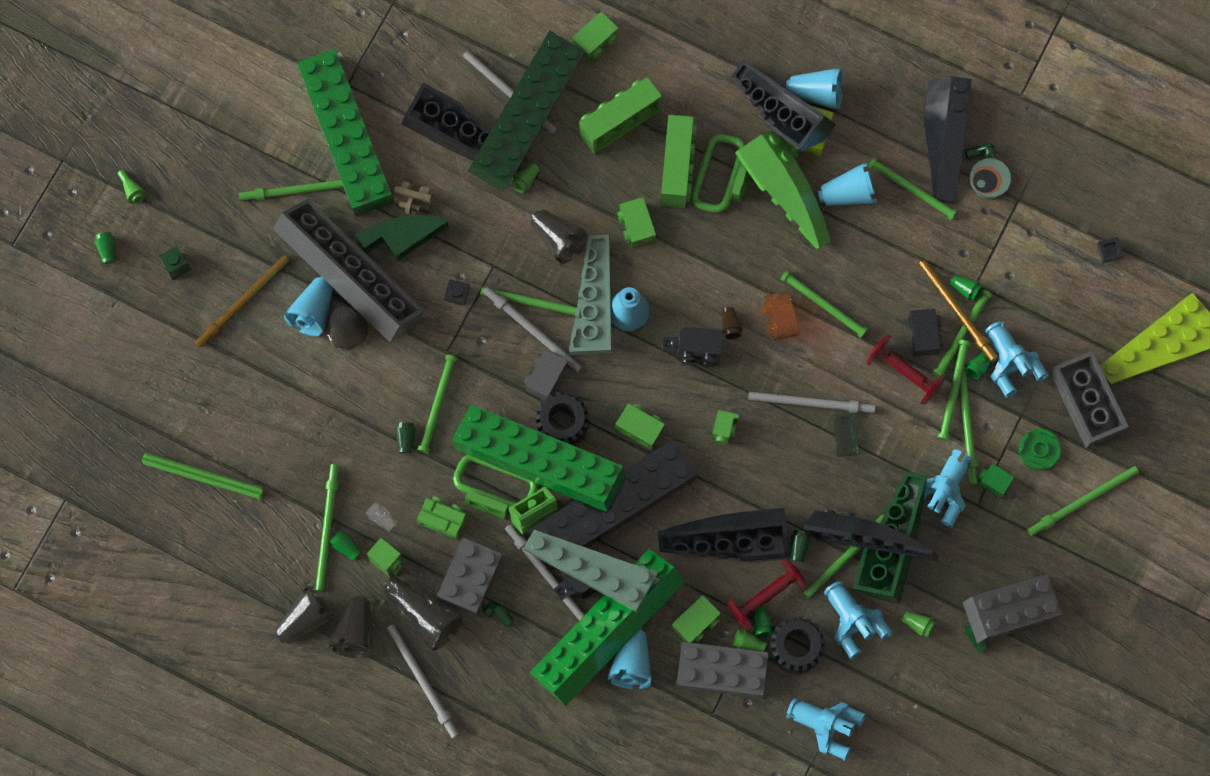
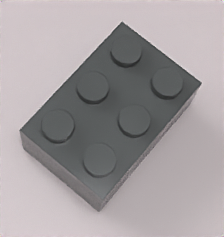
[437,538,503,617]

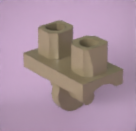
[393,181,431,216]

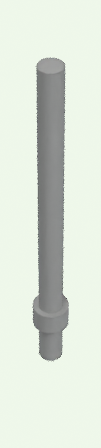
[463,51,558,135]
[482,286,583,373]
[748,392,875,413]
[505,524,585,621]
[387,624,459,739]

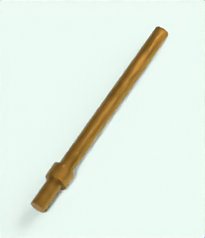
[195,255,290,348]
[919,259,998,362]

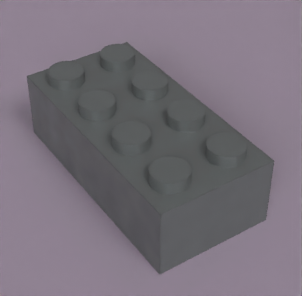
[1050,351,1129,448]
[963,574,1063,643]
[676,642,768,699]

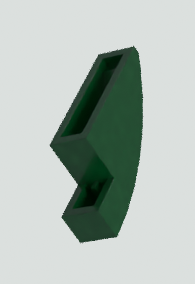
[355,215,449,262]

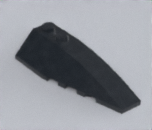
[731,60,836,151]
[923,76,972,203]
[401,82,522,176]
[657,508,789,561]
[803,509,938,561]

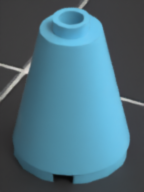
[786,68,844,109]
[818,162,877,206]
[284,277,333,337]
[611,287,650,331]
[608,628,652,689]

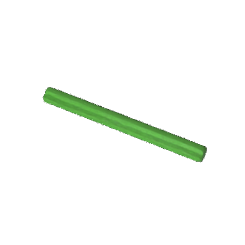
[142,453,264,499]

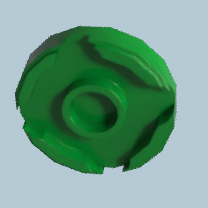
[1018,428,1062,471]

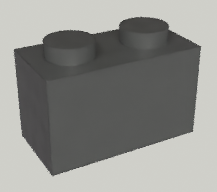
[524,350,568,400]

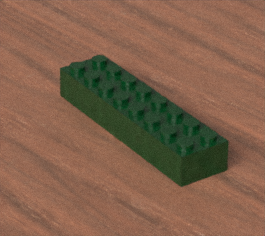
[468,30,585,192]

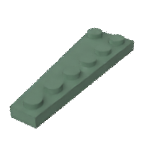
[569,235,612,355]
[523,530,658,612]

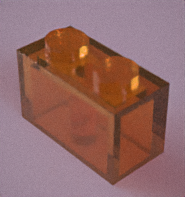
[761,291,799,341]

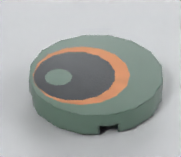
[969,158,1011,199]

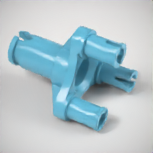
[985,321,1049,398]
[924,449,972,528]
[824,581,893,660]
[786,698,866,761]

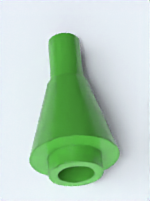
[117,169,146,204]

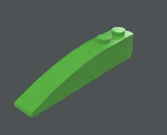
[735,131,831,249]

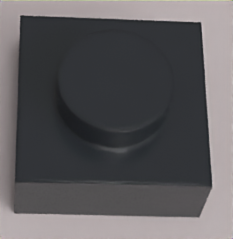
[1097,237,1124,263]
[444,279,470,306]

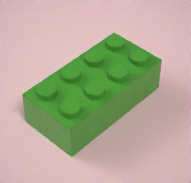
[579,77,662,154]
[661,115,697,209]

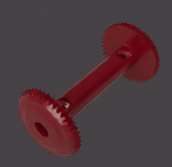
[867,335,945,405]
[727,559,807,631]

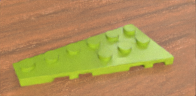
[1100,293,1210,386]

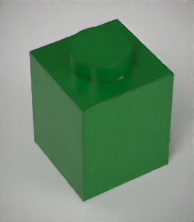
[979,464,1014,499]

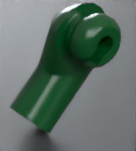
[965,143,996,160]
[483,603,514,627]

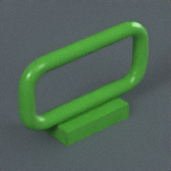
[691,134,750,213]
[453,455,539,520]

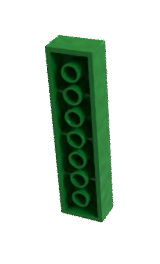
[297,49,393,216]
[452,404,626,512]
[530,549,685,706]

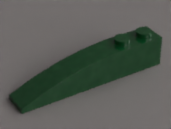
[853,472,927,604]

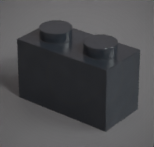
[908,308,943,357]

